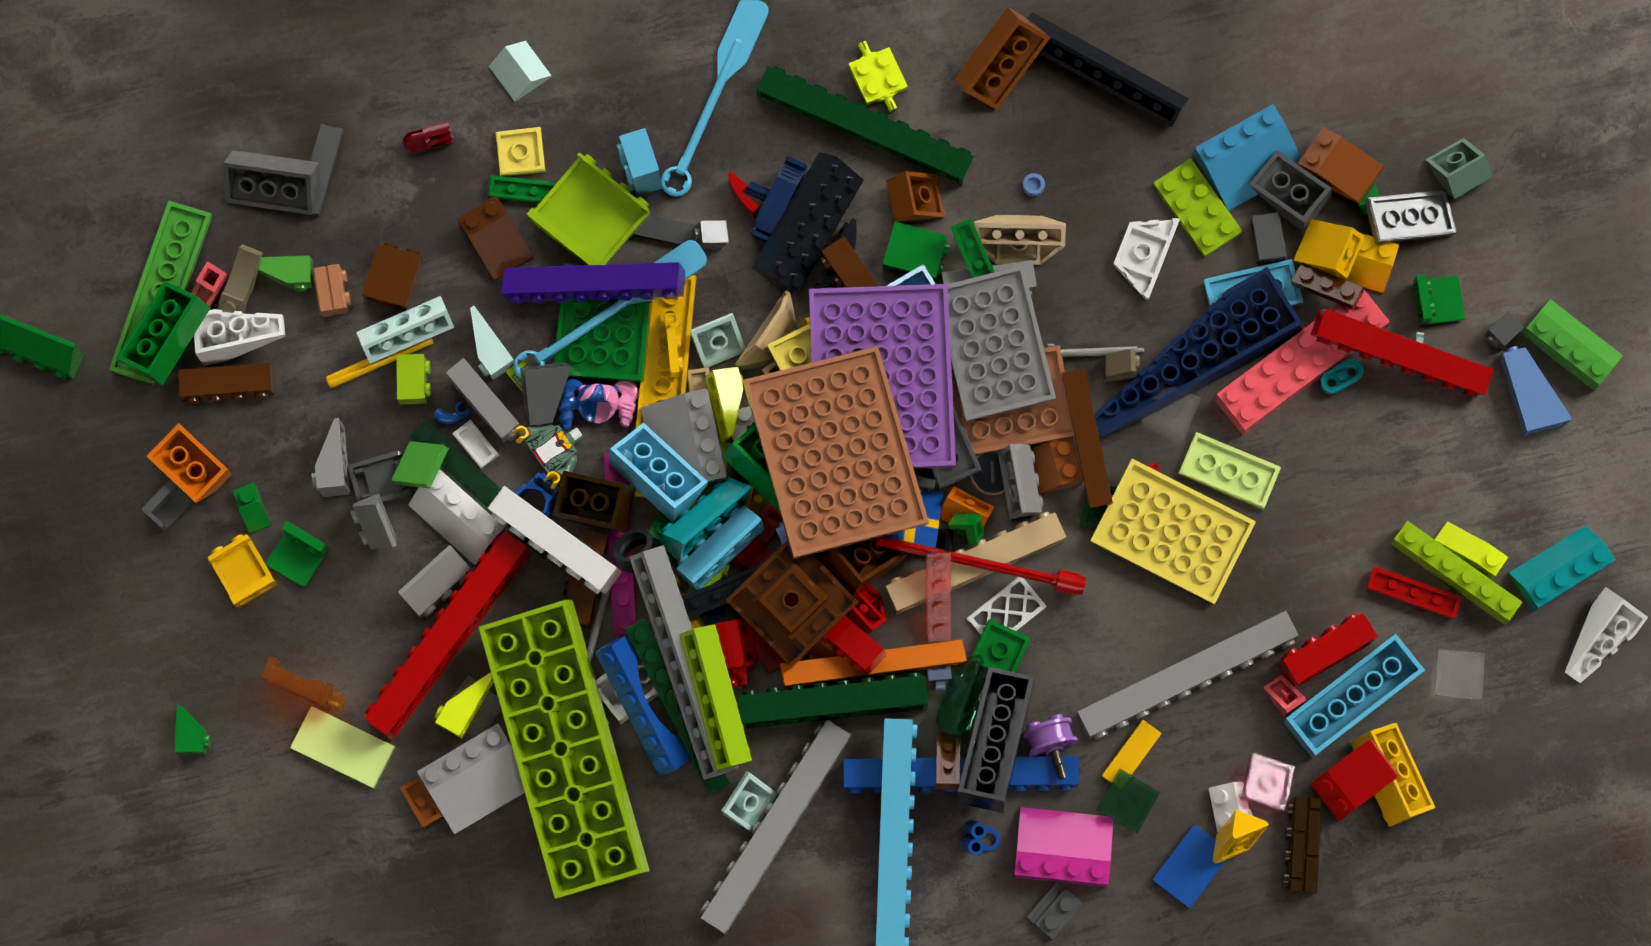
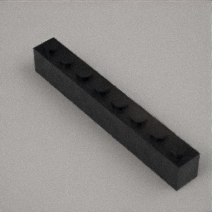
[1027,12,1189,127]

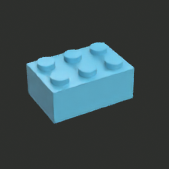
[617,128,662,197]

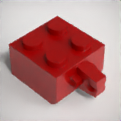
[711,620,758,687]

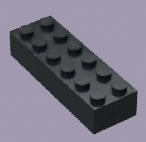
[752,152,864,295]
[957,667,1034,813]

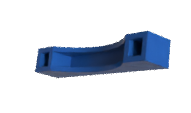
[595,635,690,776]

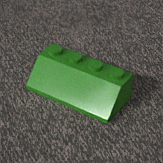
[1522,299,1623,391]

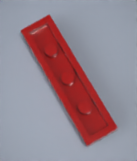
[1366,566,1462,620]

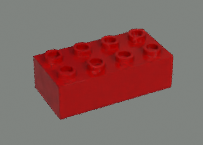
[1278,613,1378,688]

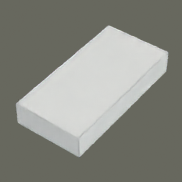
[452,419,499,470]

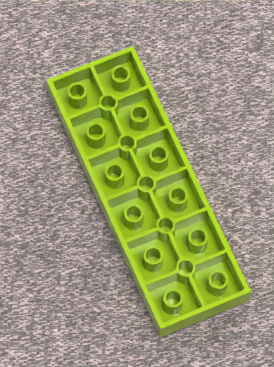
[479,600,650,899]

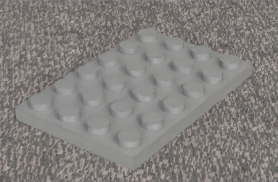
[947,265,1056,422]

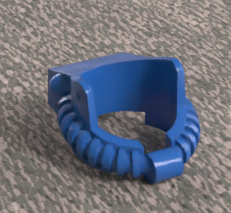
[514,472,560,518]

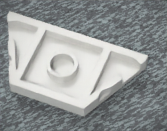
[1113,218,1180,300]

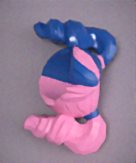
[558,379,639,431]

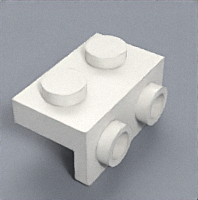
[1209,782,1253,832]

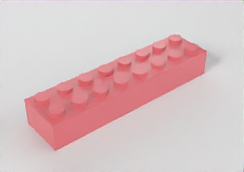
[1214,290,1390,436]

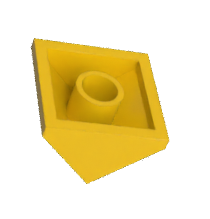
[1213,810,1269,864]

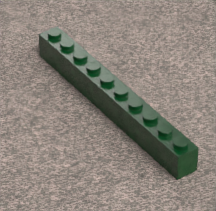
[756,66,974,186]

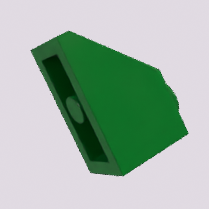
[175,706,211,755]

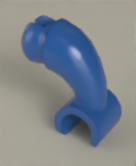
[433,402,469,425]

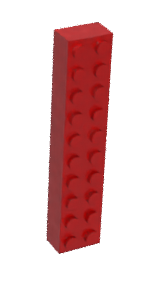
[364,531,531,741]

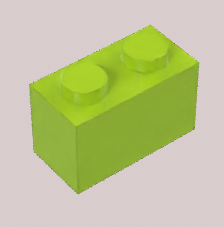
[397,354,431,405]

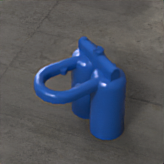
[961,820,1000,855]

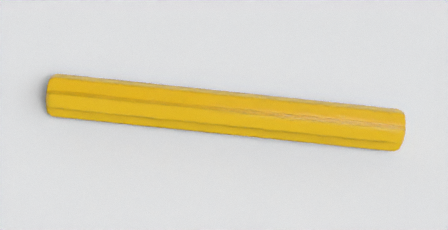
[326,337,433,388]

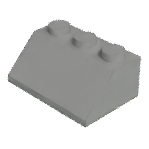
[998,444,1043,520]
[398,545,472,619]

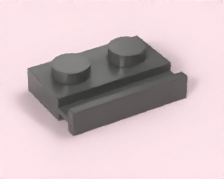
[1027,882,1083,940]

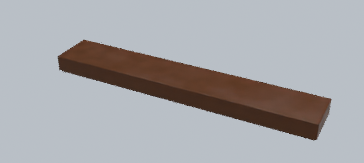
[1062,368,1113,509]

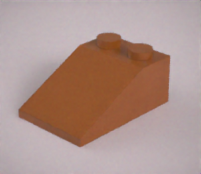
[1298,127,1384,204]

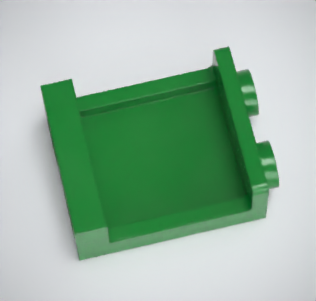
[883,222,951,283]

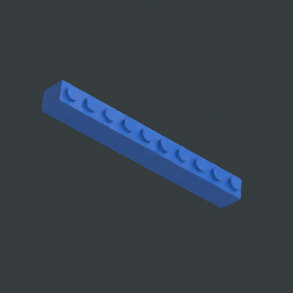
[844,756,1079,794]

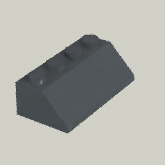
[223,150,320,215]

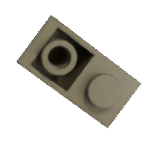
[1104,348,1140,382]

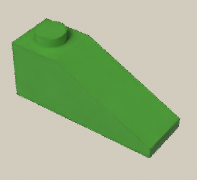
[258,256,313,291]

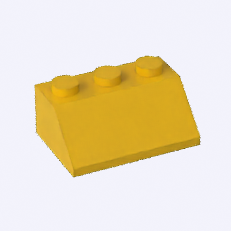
[1319,233,1399,294]

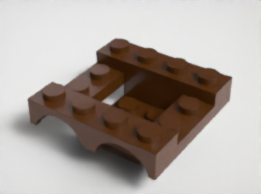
[726,540,859,668]

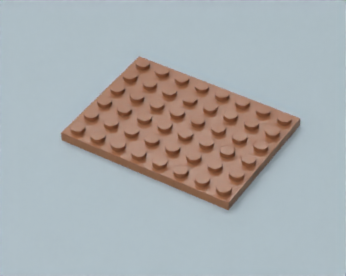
[743,346,929,559]

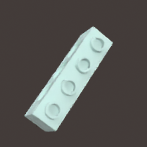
[356,296,454,364]

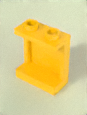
[1294,219,1365,278]
[207,534,277,608]

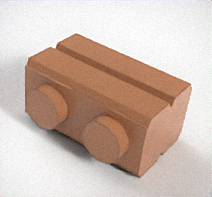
[312,264,352,317]

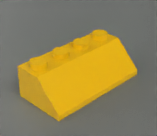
[1350,723,1435,827]

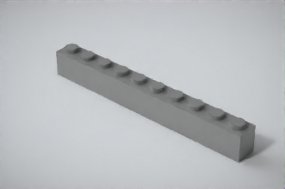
[629,545,739,780]
[1076,611,1299,740]
[700,720,851,935]

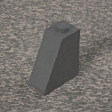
[520,362,570,427]

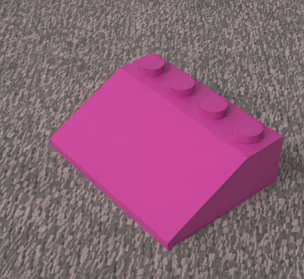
[1013,807,1114,887]

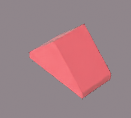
[1263,675,1306,717]

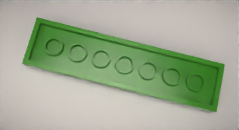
[109,200,213,385]

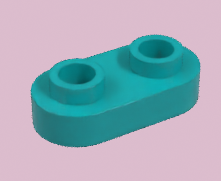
[1320,359,1364,395]

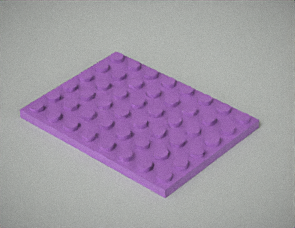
[809,284,956,469]

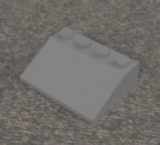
[641,389,727,487]
[417,724,525,834]

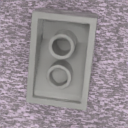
[312,418,350,497]
[350,493,397,549]

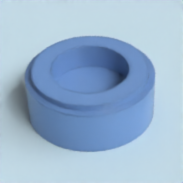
[1022,173,1045,197]

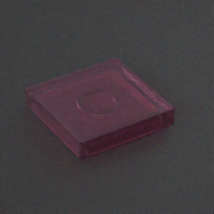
[1241,753,1295,812]

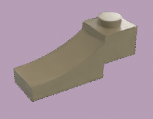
[217,244,263,314]

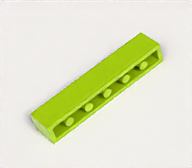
[1391,521,1522,625]
[680,624,752,770]

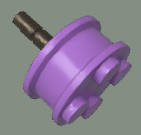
[1022,714,1079,781]

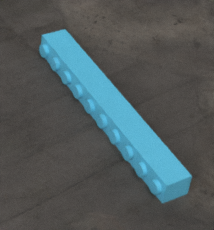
[876,718,917,946]

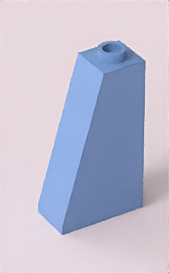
[1499,346,1571,436]

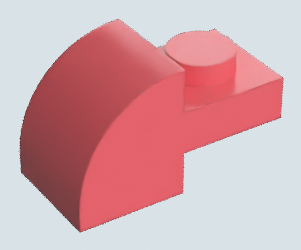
[192,262,229,309]

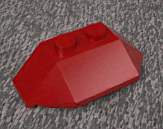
[816,552,887,633]

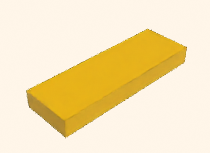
[1102,720,1162,790]

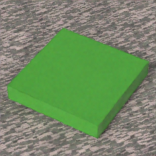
[391,441,448,489]

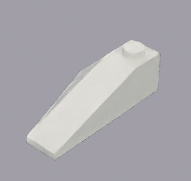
[194,309,286,366]
[1565,587,1648,683]

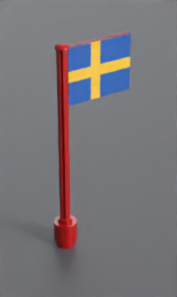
[875,488,1086,596]

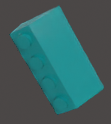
[660,478,751,562]
[1508,525,1616,612]

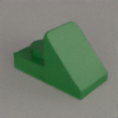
[233,482,272,534]

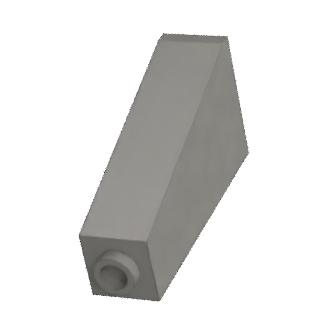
[446,358,520,443]

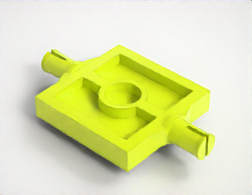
[848,41,908,113]

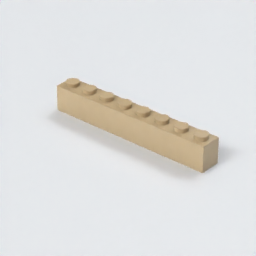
[885,512,1067,614]

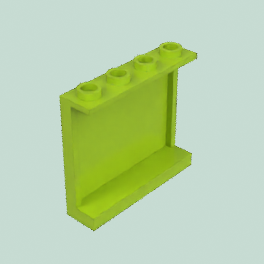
[526,152,650,265]

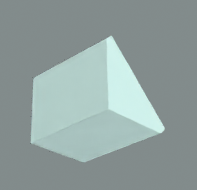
[489,41,552,102]
[690,313,746,368]
[721,771,777,832]

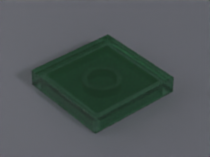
[1096,769,1160,833]

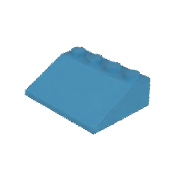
[1193,104,1301,211]

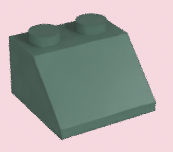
[1426,138,1493,199]

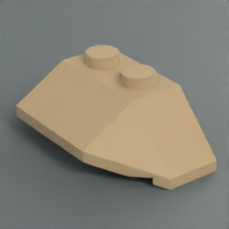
[974,215,1066,265]
[735,289,797,371]

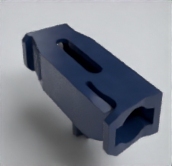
[746,156,808,243]

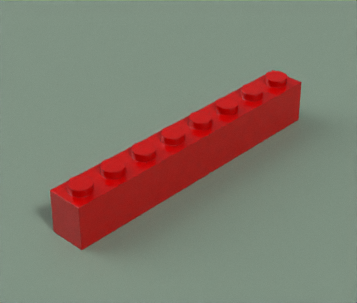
[1310,309,1494,398]
[731,538,887,675]

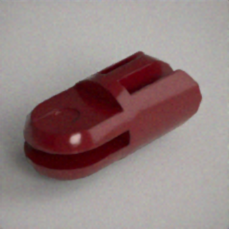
[403,121,454,152]

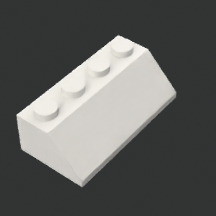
[408,469,506,566]

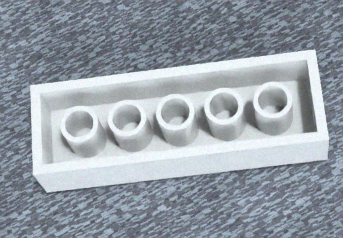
[488,486,622,594]

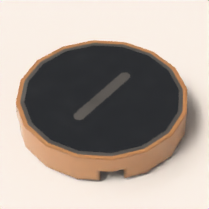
[969,451,1004,496]

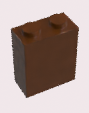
[362,243,424,311]

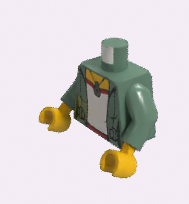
[512,424,584,489]

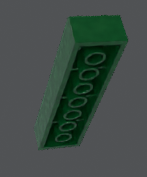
[738,673,928,730]

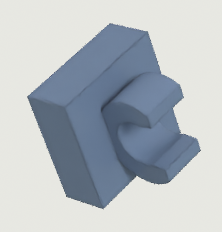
[927,666,952,691]

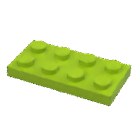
[1153,158,1243,258]

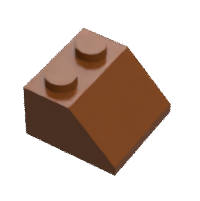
[886,171,945,224]
[1031,437,1083,495]

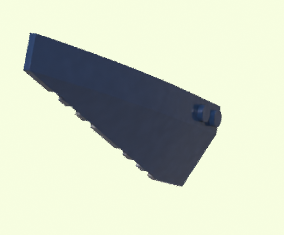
[1094,267,1303,438]

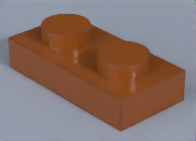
[400,776,444,829]

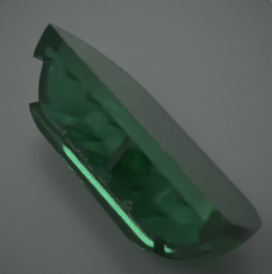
[936,655,986,736]

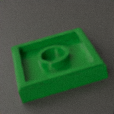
[970,619,1031,673]

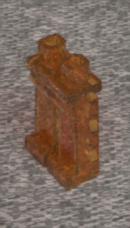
[260,655,347,712]

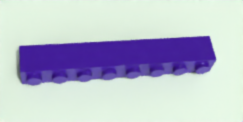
[501,262,686,304]

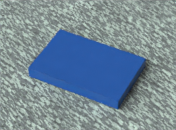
[1152,824,1226,909]

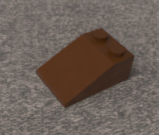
[457,195,533,281]

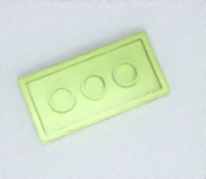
[1178,432,1281,510]
[290,706,395,789]

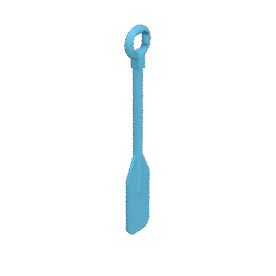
[661,0,769,197]
[514,240,707,379]

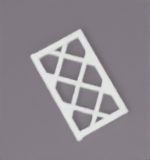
[966,577,1047,635]

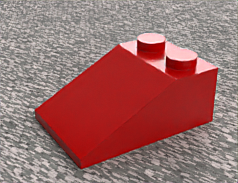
[1310,738,1400,821]

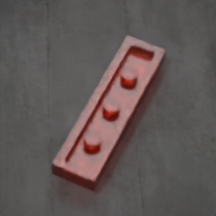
[926,550,951,643]

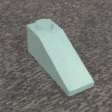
[470,306,514,380]

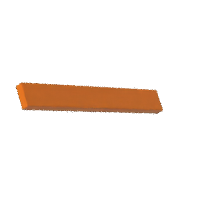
[780,640,967,688]

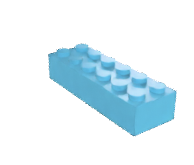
[1283,634,1425,759]

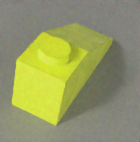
[705,367,744,442]
[1434,521,1509,580]
[435,673,494,739]

